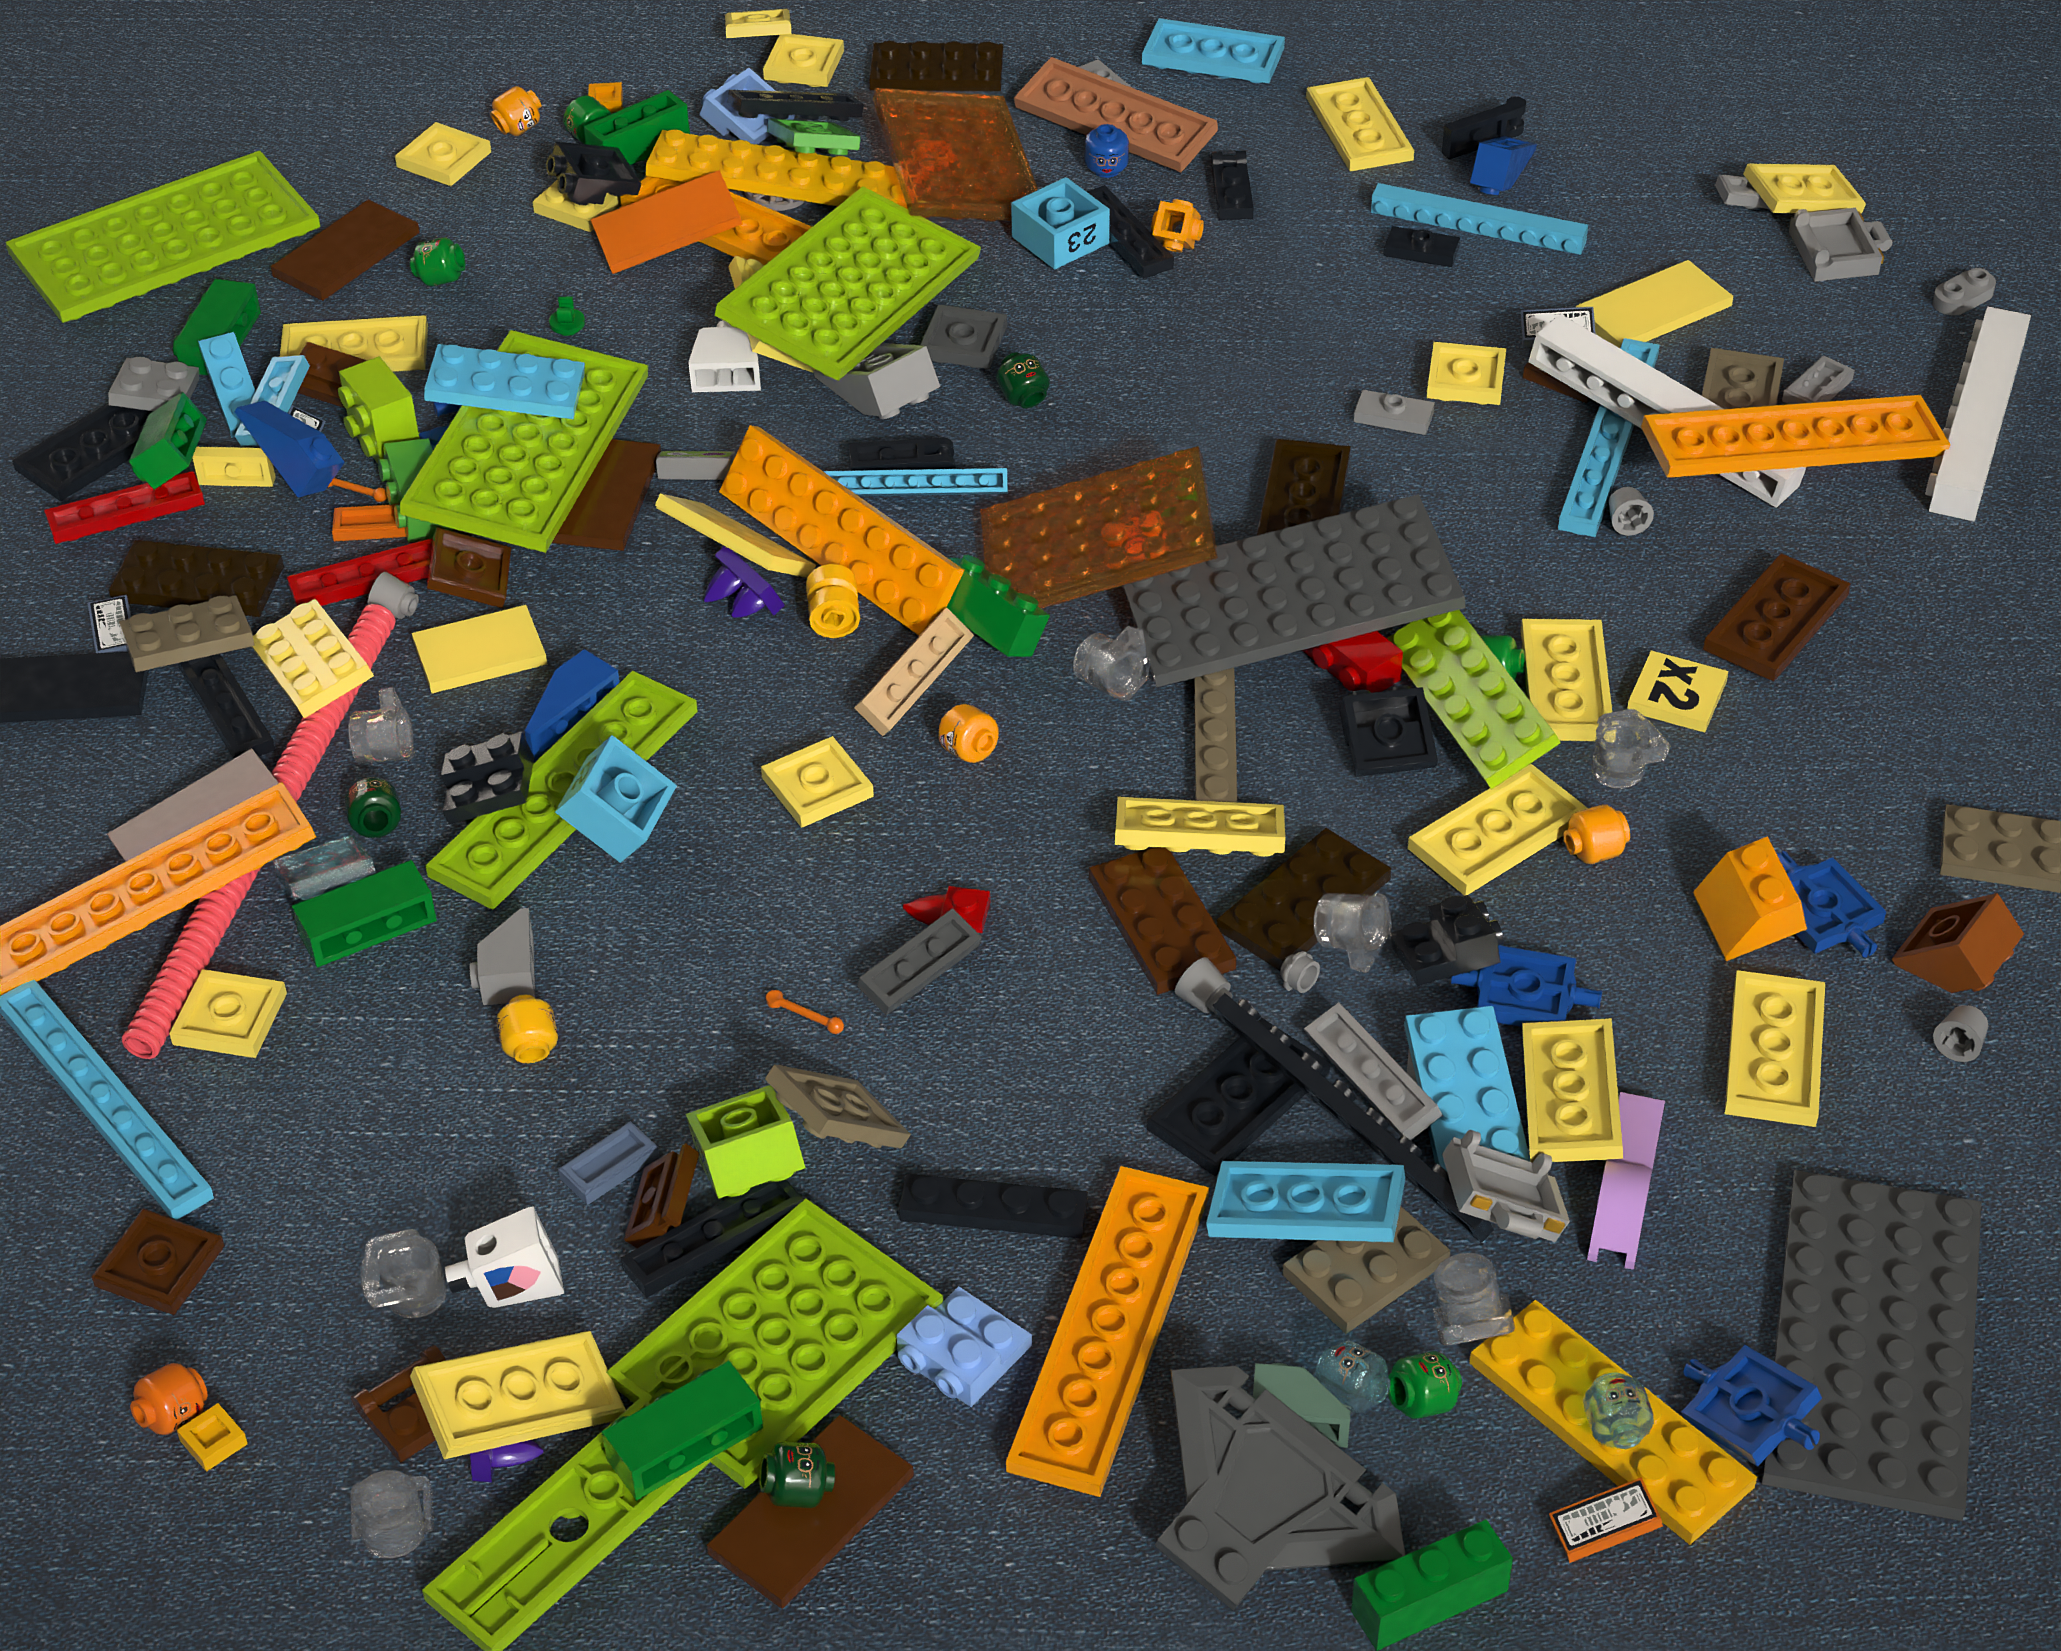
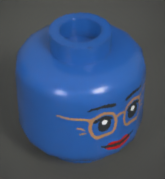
[1085,124,1129,178]

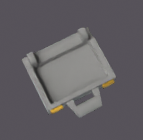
[1789,207,1892,281]
[1442,1130,1570,1242]

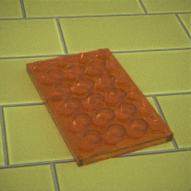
[873,88,1038,221]
[980,446,1218,608]

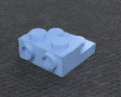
[700,68,795,145]
[896,1286,1032,1407]

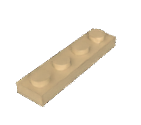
[854,607,974,736]

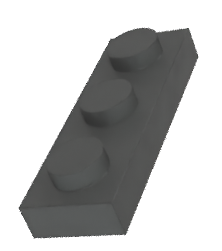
[857,909,982,1016]

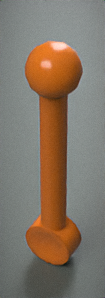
[328,477,387,502]
[766,990,844,1034]

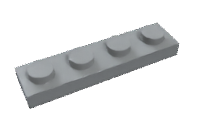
[1304,1002,1443,1140]

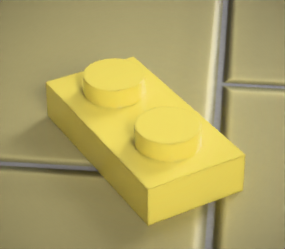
[192,447,276,487]

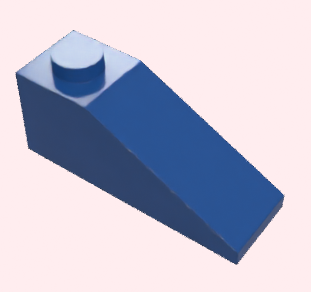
[1470,136,1537,195]
[234,401,345,498]
[525,649,620,763]

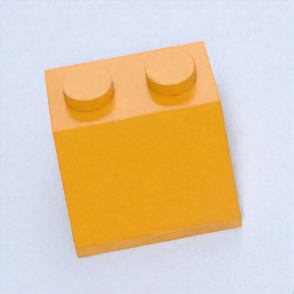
[1693,836,1807,961]

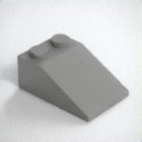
[813,343,940,419]

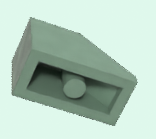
[1253,1363,1351,1448]

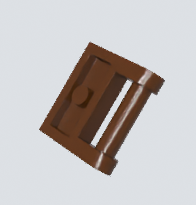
[351,1344,446,1463]

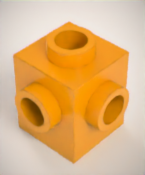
[1151,199,1204,253]

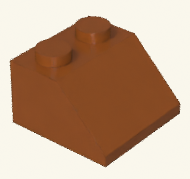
[1892,893,2024,993]

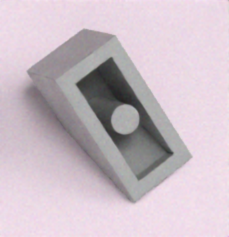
[470,908,535,1005]

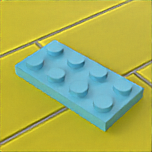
[1142,18,1285,83]
[424,344,585,419]
[1404,1006,1530,1171]
[1206,1161,1405,1242]

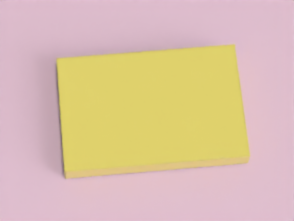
[1743,164,1866,214]
[412,605,547,693]

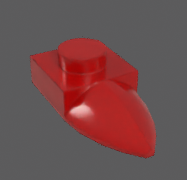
[903,886,990,933]

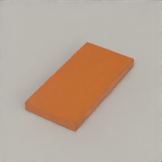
[590,170,742,274]

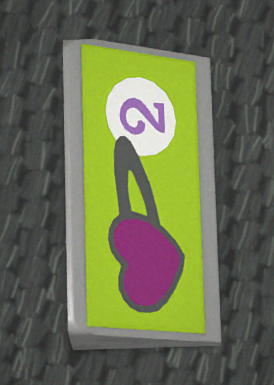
[656,451,736,480]

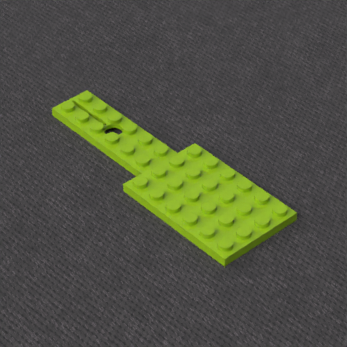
[422,1199,943,1651]

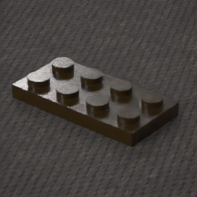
[869,41,1004,91]
[1257,439,1351,535]
[109,540,284,617]
[1217,828,1392,971]

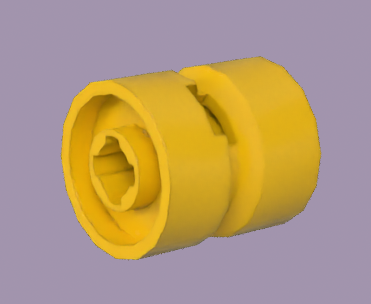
[806,564,860,638]

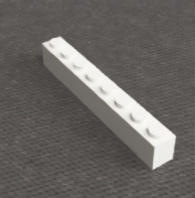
[1925,306,2031,522]
[1528,314,1806,508]

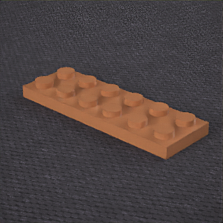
[1014,57,1218,172]

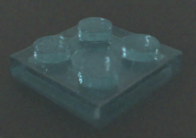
[272,835,376,900]

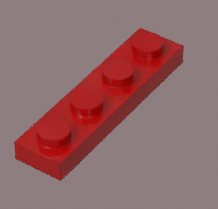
[44,471,205,544]
[287,538,433,606]

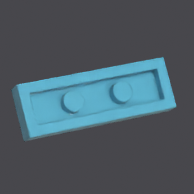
[198,332,256,438]
[235,355,310,446]

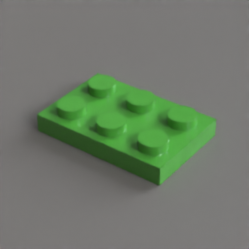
[767,118,860,155]

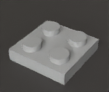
[108,357,199,411]

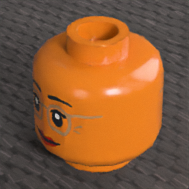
[130,1363,208,1435]

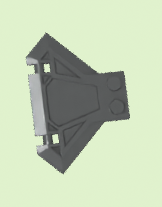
[1155,1366,1405,1611]

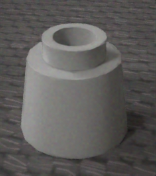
[1608,487,1654,536]
[368,572,419,619]
[1175,957,1232,1014]
[1933,1005,1989,1062]

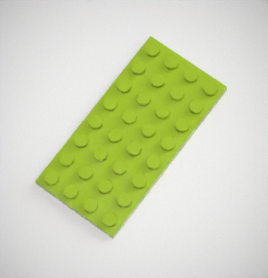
[5,150,320,323]
[714,186,981,381]
[400,330,648,553]

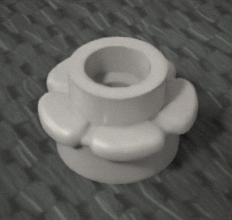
[1280,951,1320,993]

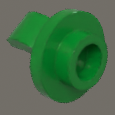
[549,296,585,336]

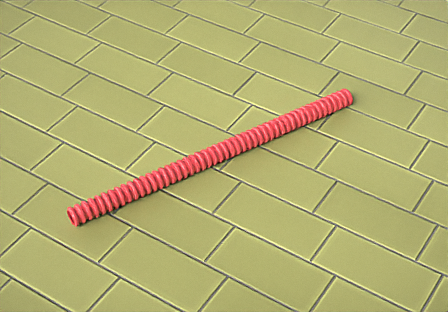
[122,604,396,1059]

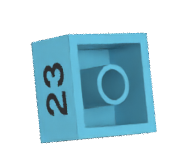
[1011,177,1110,270]
[555,735,677,863]

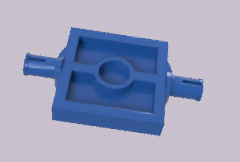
[1777,851,1886,958]
[1451,945,1602,1027]
[1681,1345,1822,1467]

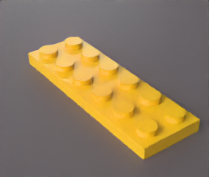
[1469,1300,1757,1545]

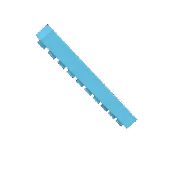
[1371,183,1588,255]
[823,468,1008,496]

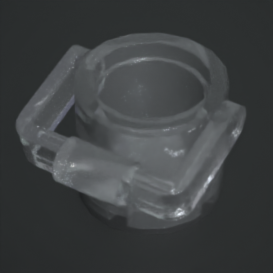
[1073,626,1150,701]
[348,687,415,764]
[1591,709,1671,788]
[1314,893,1392,973]
[361,1229,447,1318]
[1433,1253,1515,1346]
[351,1470,434,1558]

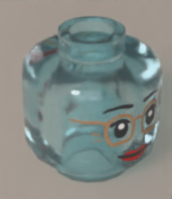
[1316,1341,1391,1413]
[1583,1373,1654,1449]

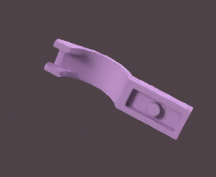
[1587,1092,1665,1270]

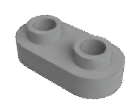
[1933,268,1996,315]

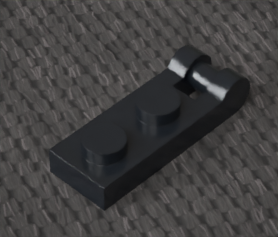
[1442,97,1526,160]
[1211,150,1254,220]
[849,437,956,471]

